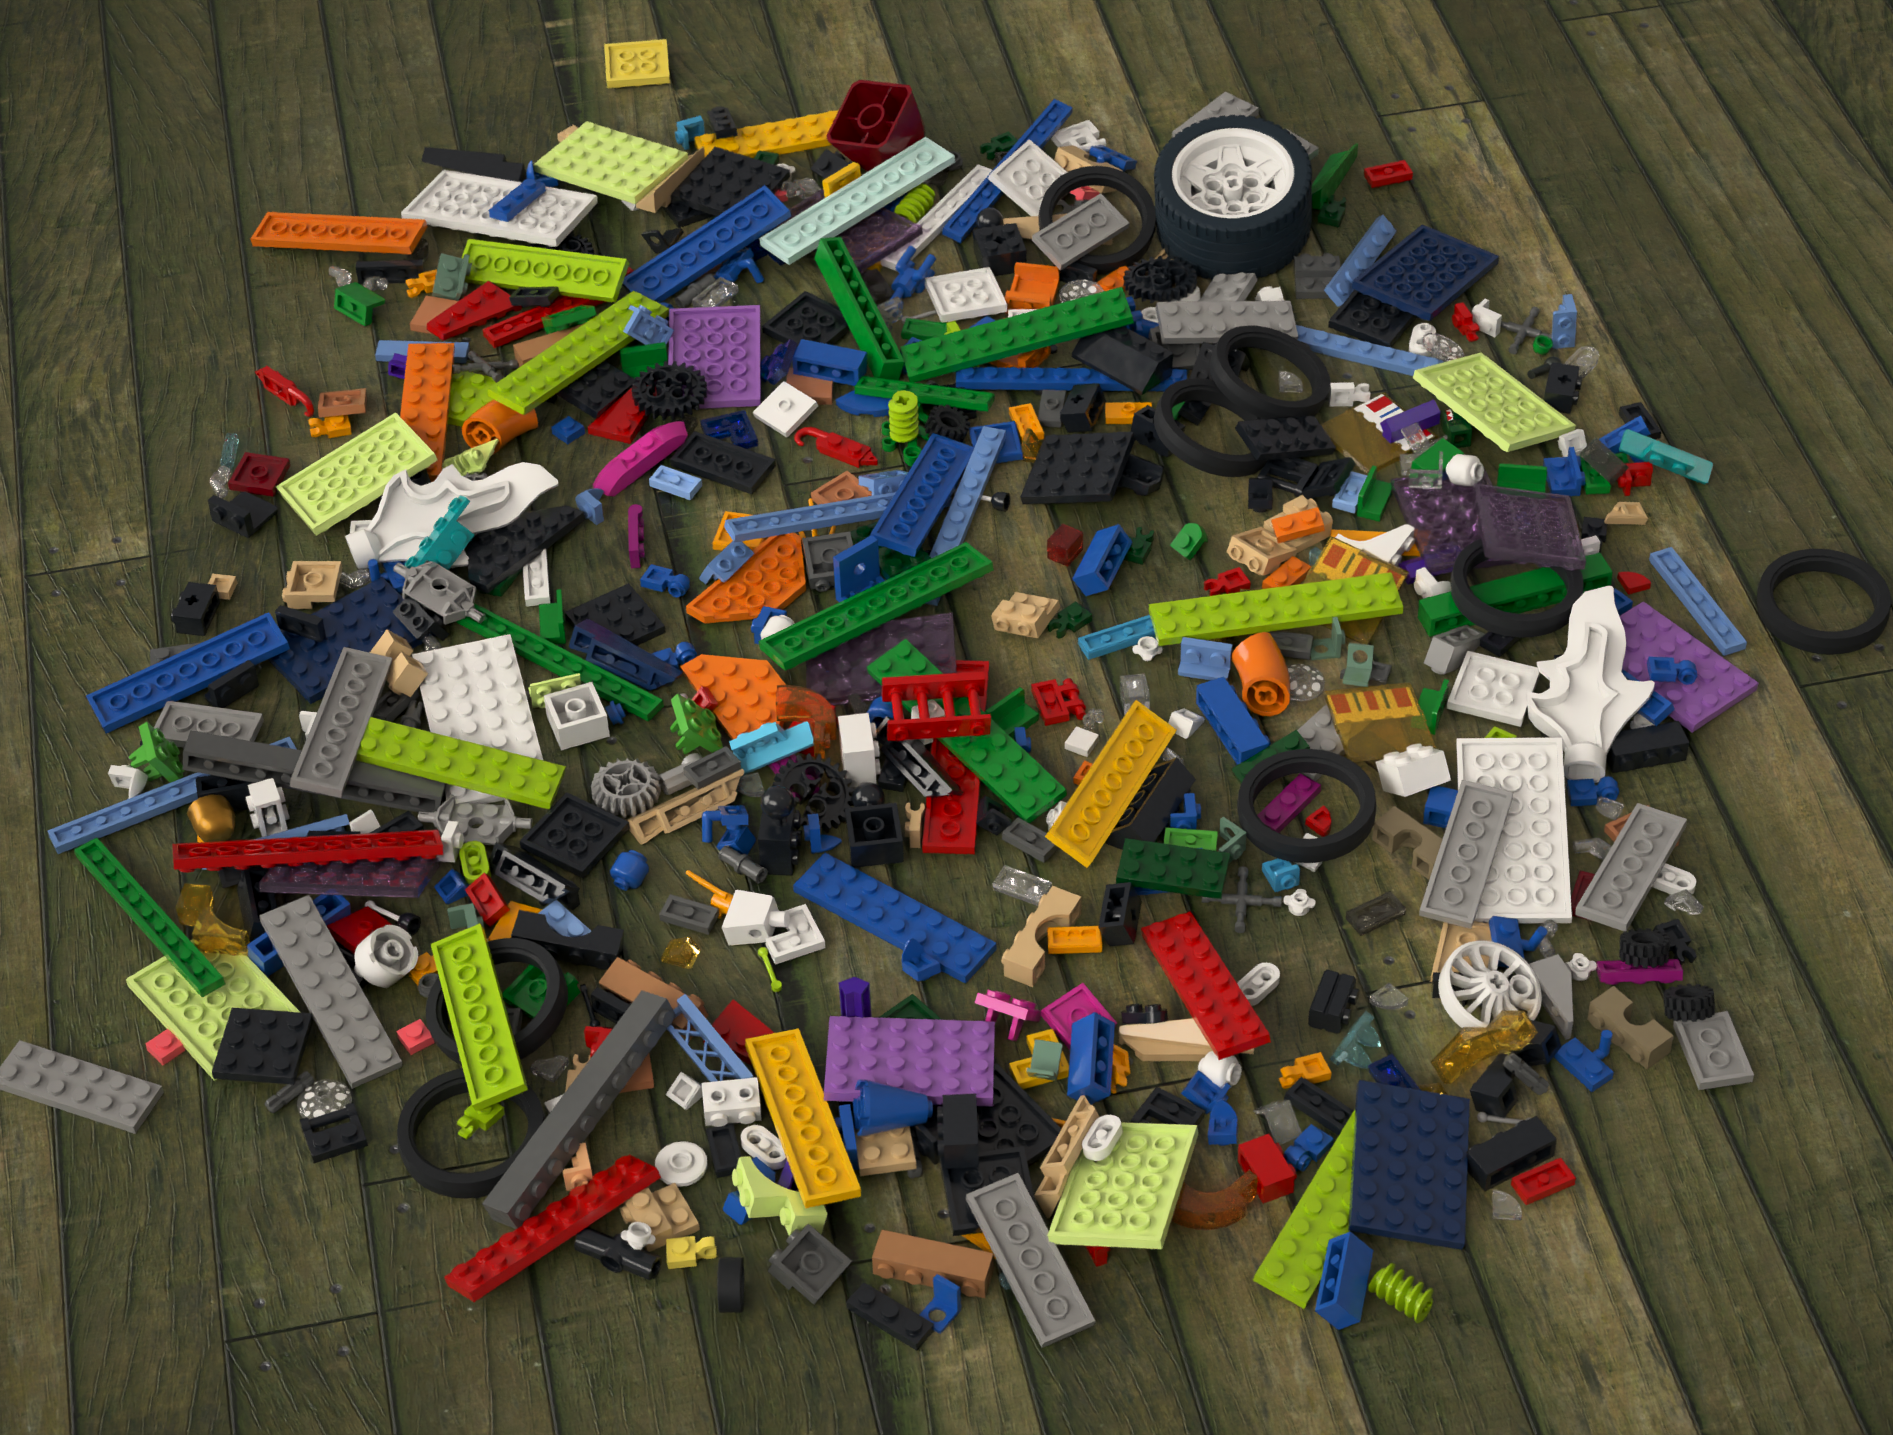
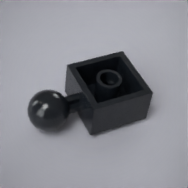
[973,207,1027,276]
[845,782,904,868]
[758,786,802,876]

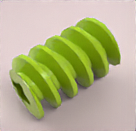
[894,183,935,229]
[888,390,919,443]
[1368,1263,1434,1323]

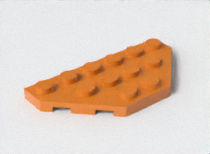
[686,533,806,624]
[680,654,793,740]

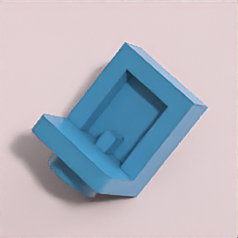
[675,116,705,150]
[1262,858,1300,892]

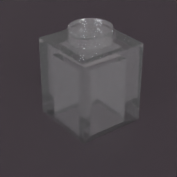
[1120,673,1150,715]

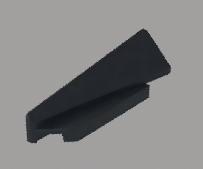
[421,147,527,182]
[874,716,963,798]
[489,842,580,904]

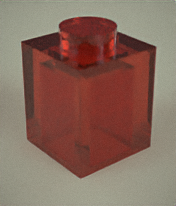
[1047,523,1083,567]

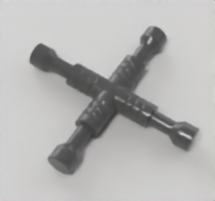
[1501,307,1552,354]
[452,351,518,383]
[1202,867,1282,933]

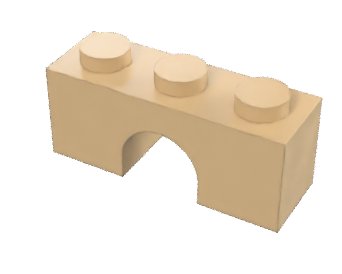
[1054,145,1123,193]
[370,629,428,697]

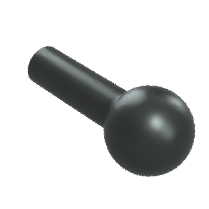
[1527,356,1562,379]

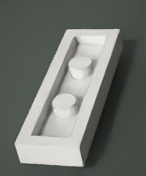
[523,548,550,607]

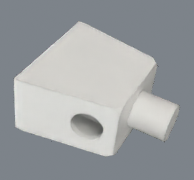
[722,890,790,945]

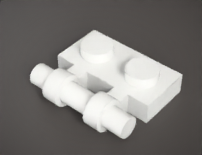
[1051,120,1106,152]

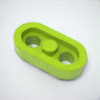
[459,841,491,885]

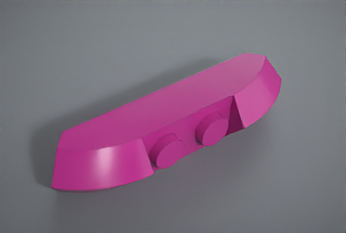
[593,421,687,497]

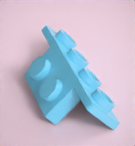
[729,721,816,775]

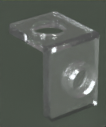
[1401,422,1448,457]
[1409,452,1443,489]
[1254,1100,1302,1144]

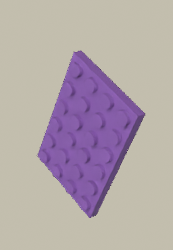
[668,305,761,409]
[1619,602,1759,733]
[824,1016,995,1106]

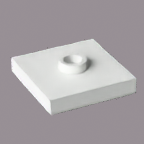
[753,381,818,438]

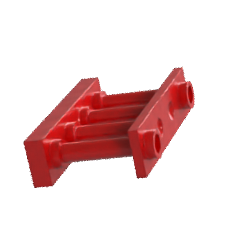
[882,671,991,741]

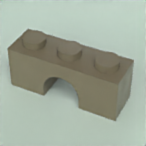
[1372,806,1442,879]
[1587,986,1674,1069]

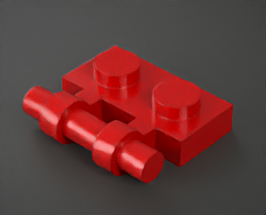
[1031,678,1086,726]

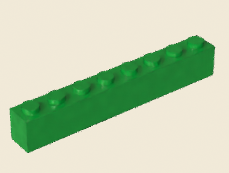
[814,237,905,380]
[1417,553,1613,637]

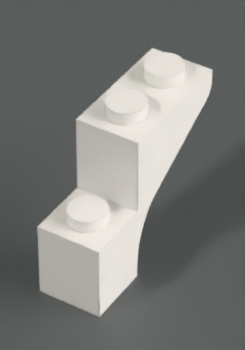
[1325,524,1415,571]

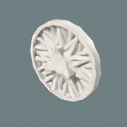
[655,1141,708,1187]

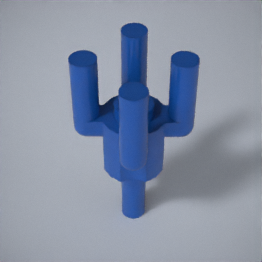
[885,246,936,312]

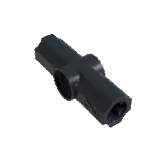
[574,1227,662,1280]

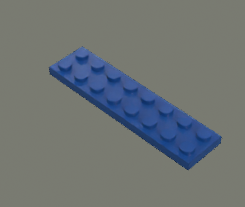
[622,185,791,303]
[870,433,974,557]
[86,612,290,733]
[793,853,997,984]

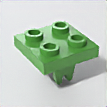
[670,694,723,754]
[129,722,184,783]

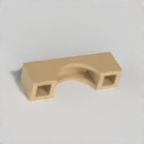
[1001,886,1081,987]

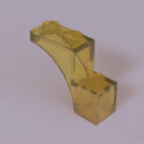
[176,883,250,956]
[1431,1010,1538,1084]

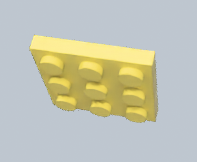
[604,39,670,88]

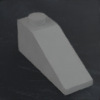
[1424,625,1485,674]
[1529,954,1573,1040]

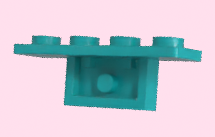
[1619,429,1713,485]
[404,495,475,570]

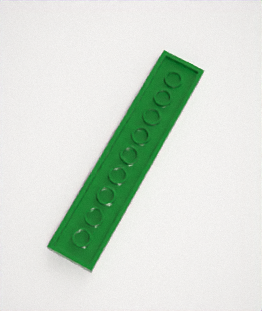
[900,287,1134,382]
[758,542,994,671]
[867,639,1067,823]

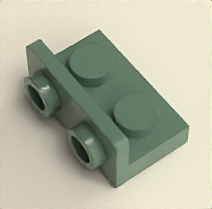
[432,253,472,301]

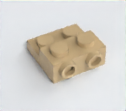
[1264,495,1333,553]
[1227,527,1298,576]
[282,561,342,609]
[991,592,1060,639]
[620,1183,700,1252]

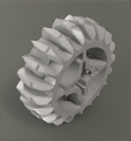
[591,757,661,819]

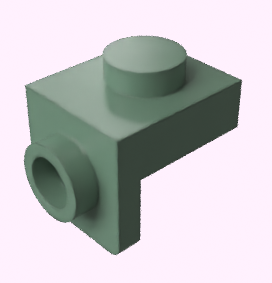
[447,903,484,929]

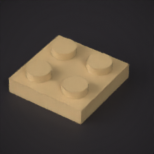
[854,1126,916,1176]

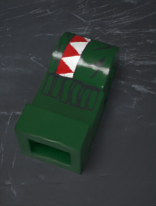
[1440,409,1472,448]

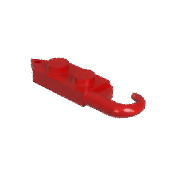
[255,366,314,417]
[794,427,878,468]

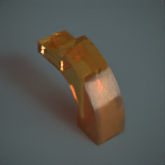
[776,685,837,759]
[1171,1170,1258,1230]

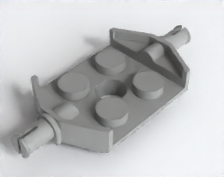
[393,561,486,625]
[418,795,533,845]

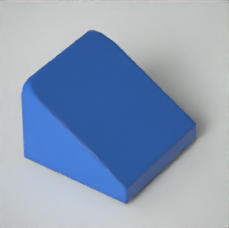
[717,826,756,855]
[434,869,469,904]
[723,1190,751,1225]

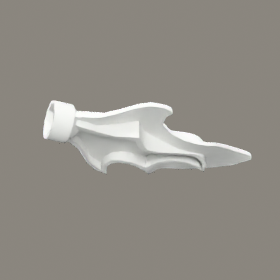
[345,462,558,572]
[1526,586,1655,783]

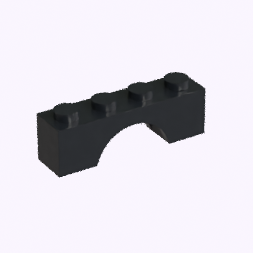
[511,910,624,970]
[1470,1019,1561,1118]

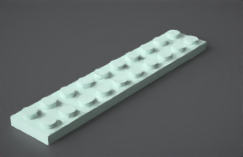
[759,137,955,265]

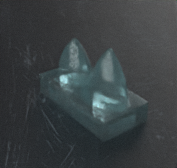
[1329,1011,1381,1069]

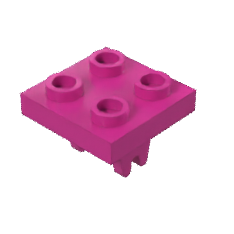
[975,990,1041,1041]

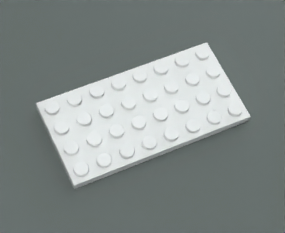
[401,170,598,247]
[412,634,543,804]
[1456,738,1572,924]

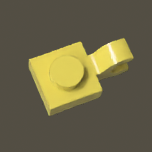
[666,1236,717,1269]

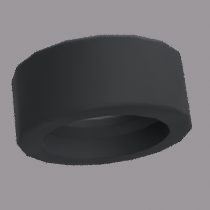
[717,1257,745,1313]

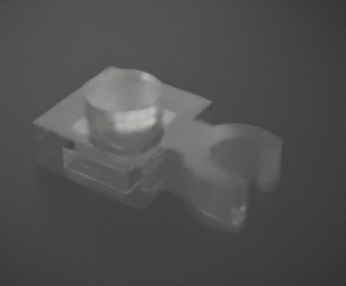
[781,178,822,199]

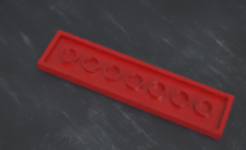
[1141,911,1271,1060]
[444,1154,661,1302]

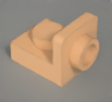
[562,1143,593,1191]

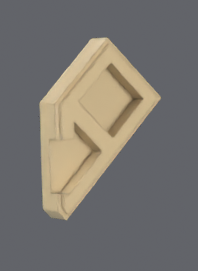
[1604,502,1648,525]

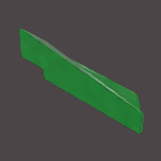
[1312,143,1358,210]

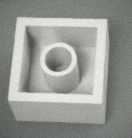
[544,682,610,750]
[838,713,881,788]
[1376,744,1451,797]

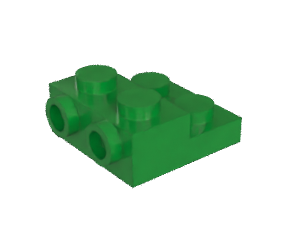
[541,305,596,335]
[502,965,580,1020]

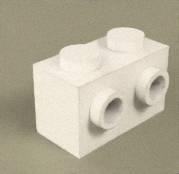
[246,778,290,837]
[702,1077,761,1127]

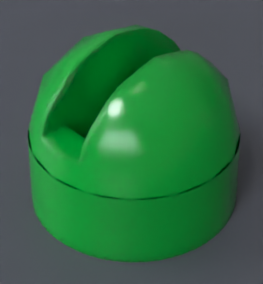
[1533,335,1553,356]

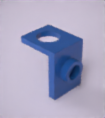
[919,1274,961,1334]

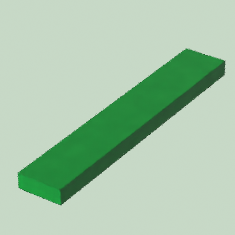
[854,376,995,412]

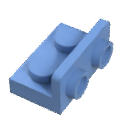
[1552,294,1577,349]
[623,305,674,345]
[859,470,908,496]
[699,541,754,585]
[1178,637,1232,681]

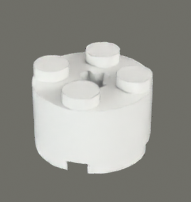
[354,925,418,988]

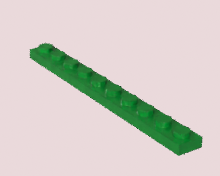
[456,603,664,722]
[74,837,226,997]

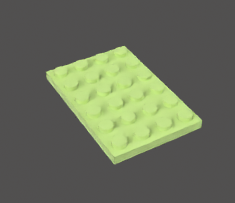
[533,122,688,204]
[1413,353,1576,452]
[276,413,438,536]
[126,925,301,1081]
[1048,1122,1199,1249]

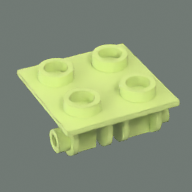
[442,438,499,476]
[528,673,581,708]

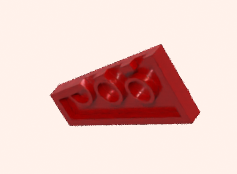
[427,281,522,341]
[587,385,657,444]
[703,999,775,1065]

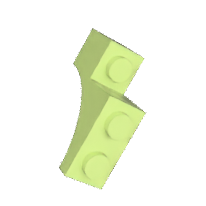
[732,1156,827,1236]

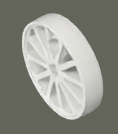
[1438,941,1542,1041]

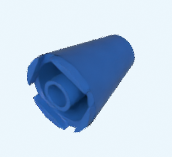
[853,1079,933,1136]

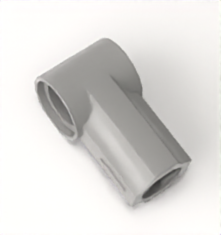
[658,753,702,795]

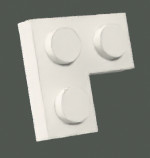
[765,904,825,965]

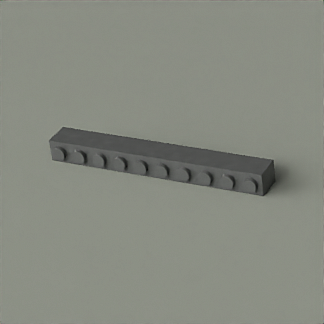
[182,730,446,812]
[482,990,676,1229]

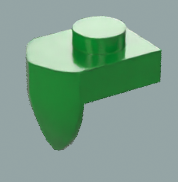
[1170,523,1208,561]

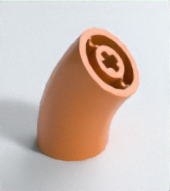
[462,399,538,455]
[1231,632,1290,716]

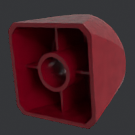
[826,80,925,172]

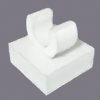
[1557,429,1588,457]

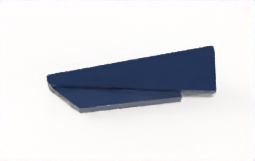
[569,619,683,691]

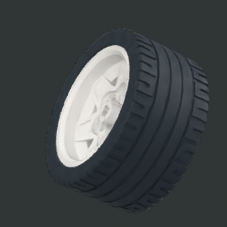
[1154,115,1312,280]

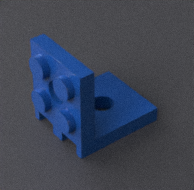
[833,535,888,631]

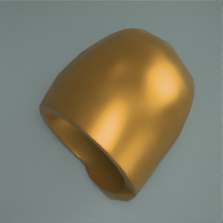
[187,795,235,842]

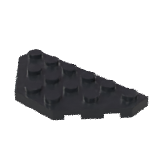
[467,505,586,593]

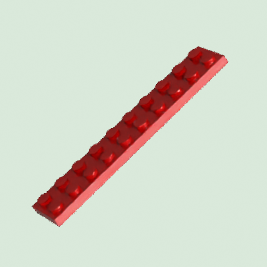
[922,660,989,855]
[172,830,443,873]

